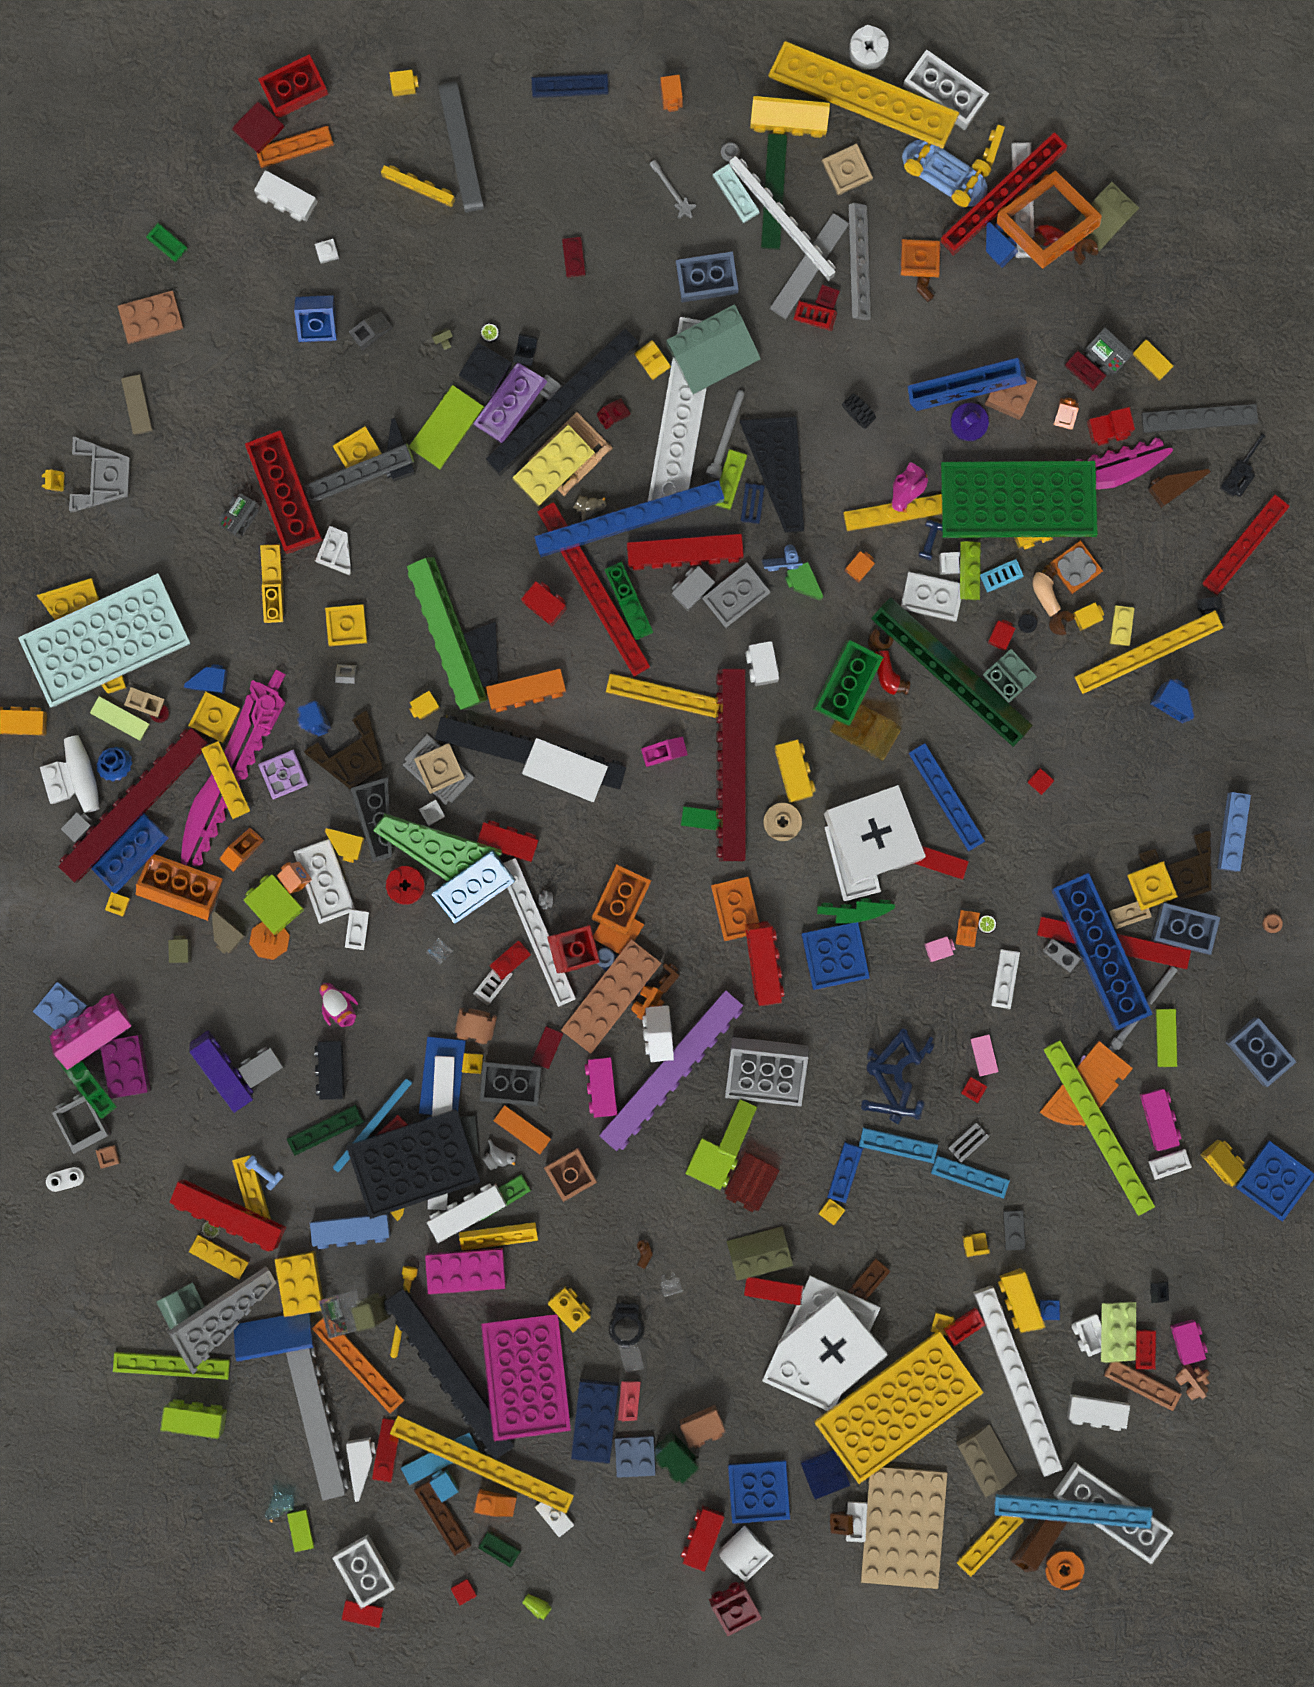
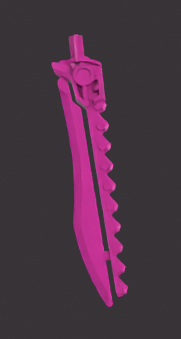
[1075,438,1173,490]
[181,670,286,867]

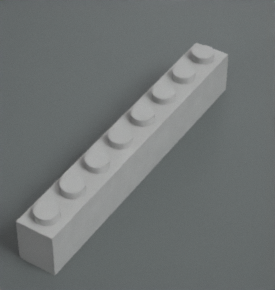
[286,1346,349,1501]

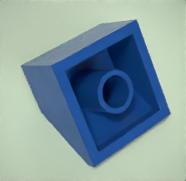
[294,295,337,342]

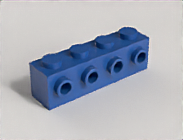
[297,701,332,737]

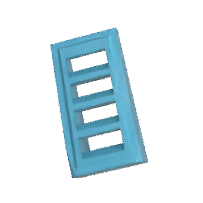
[980,559,1024,593]

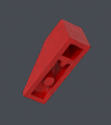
[372,1418,399,1482]

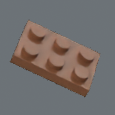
[118,291,184,344]

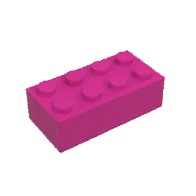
[49,993,131,1070]
[425,1248,506,1294]

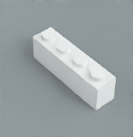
[427,1183,507,1243]

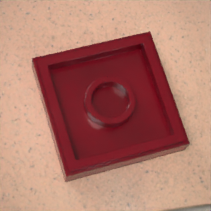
[231,102,285,154]

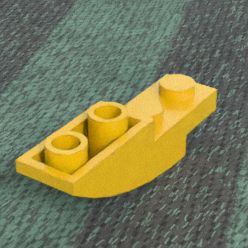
[260,544,284,623]

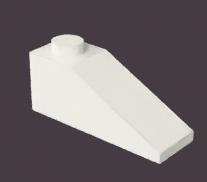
[346,1437,376,1502]

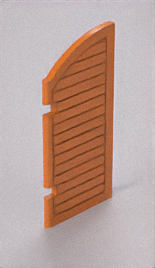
[1040,1041,1133,1126]

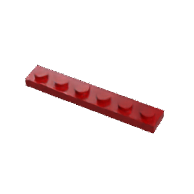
[1202,494,1290,596]

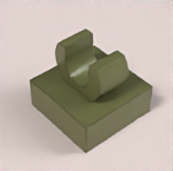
[431,327,453,350]

